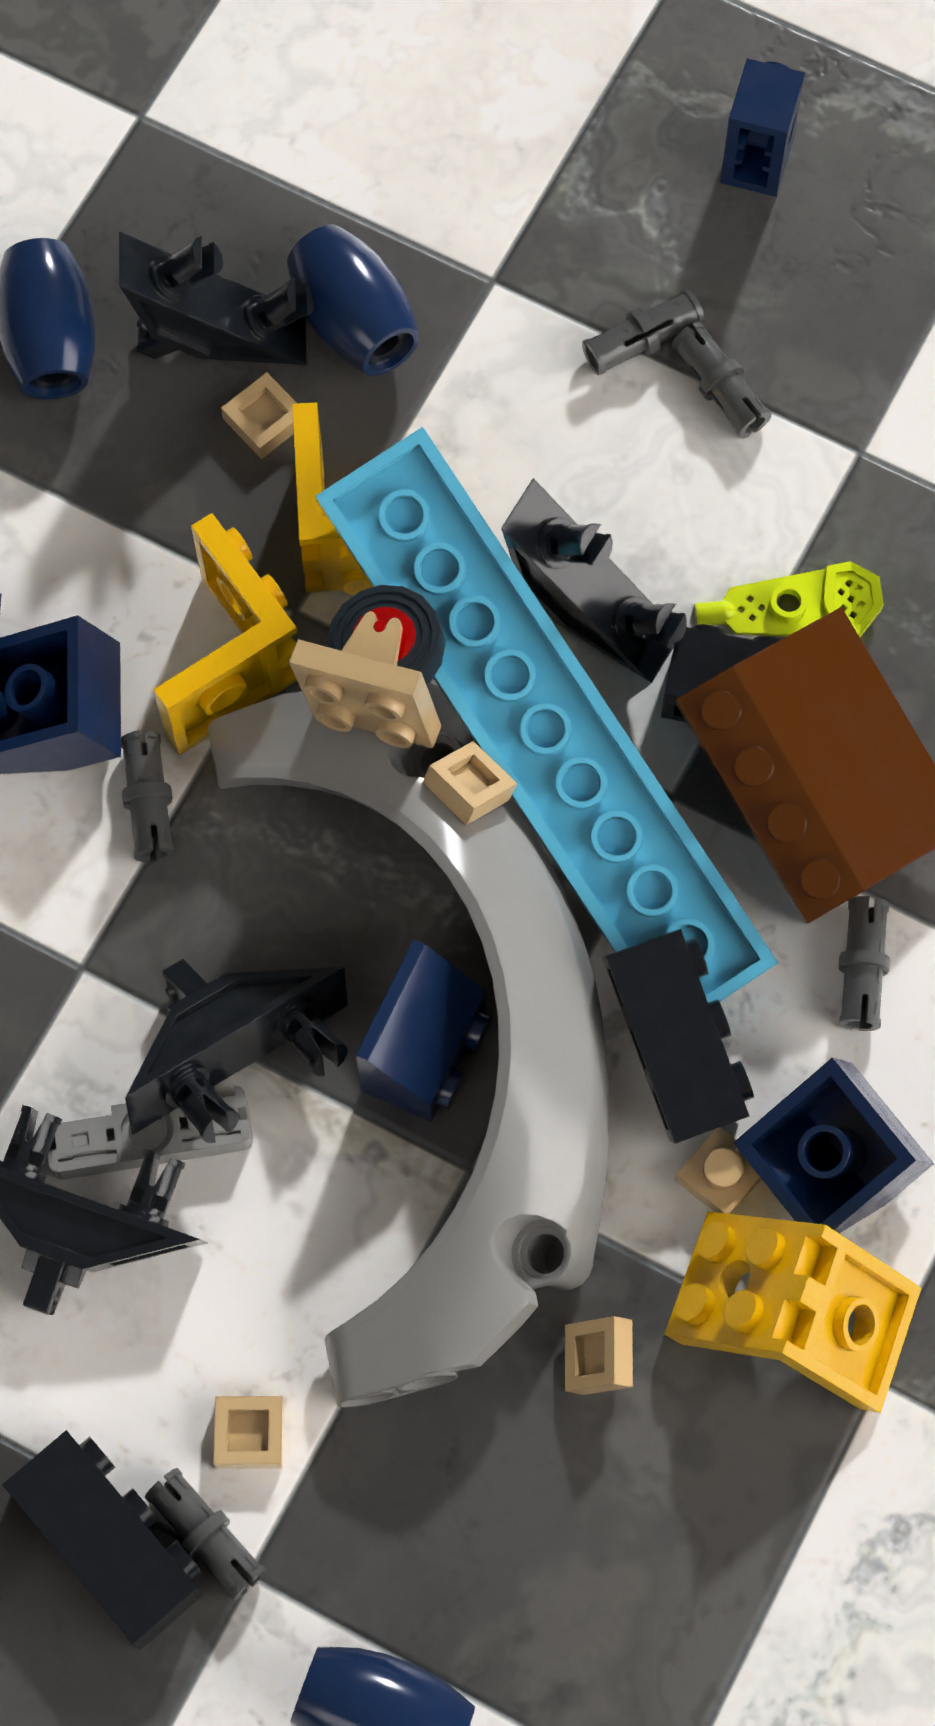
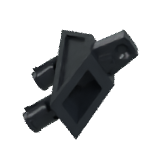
[119,231,316,365]
[501,478,687,683]
[125,959,348,1143]
[0,1105,208,1315]

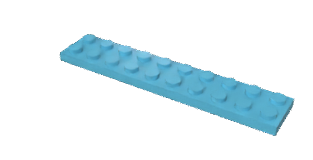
[315,427,778,1002]

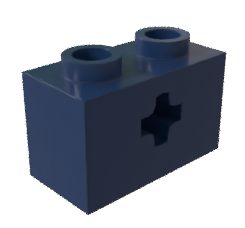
[720,58,805,197]

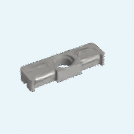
[47,1086,253,1180]

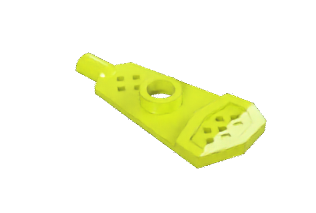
[694,561,884,638]

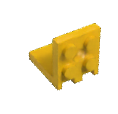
[292,402,373,595]
[153,513,297,756]
[664,1211,921,1413]

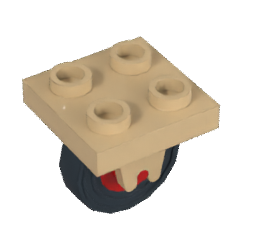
[289,585,446,749]

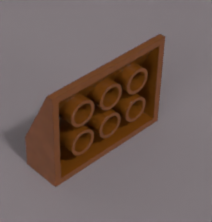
[676,607,935,924]

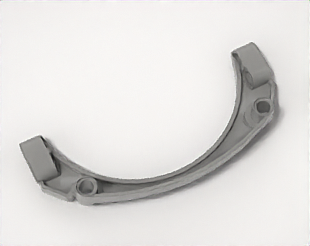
[208,691,609,1408]

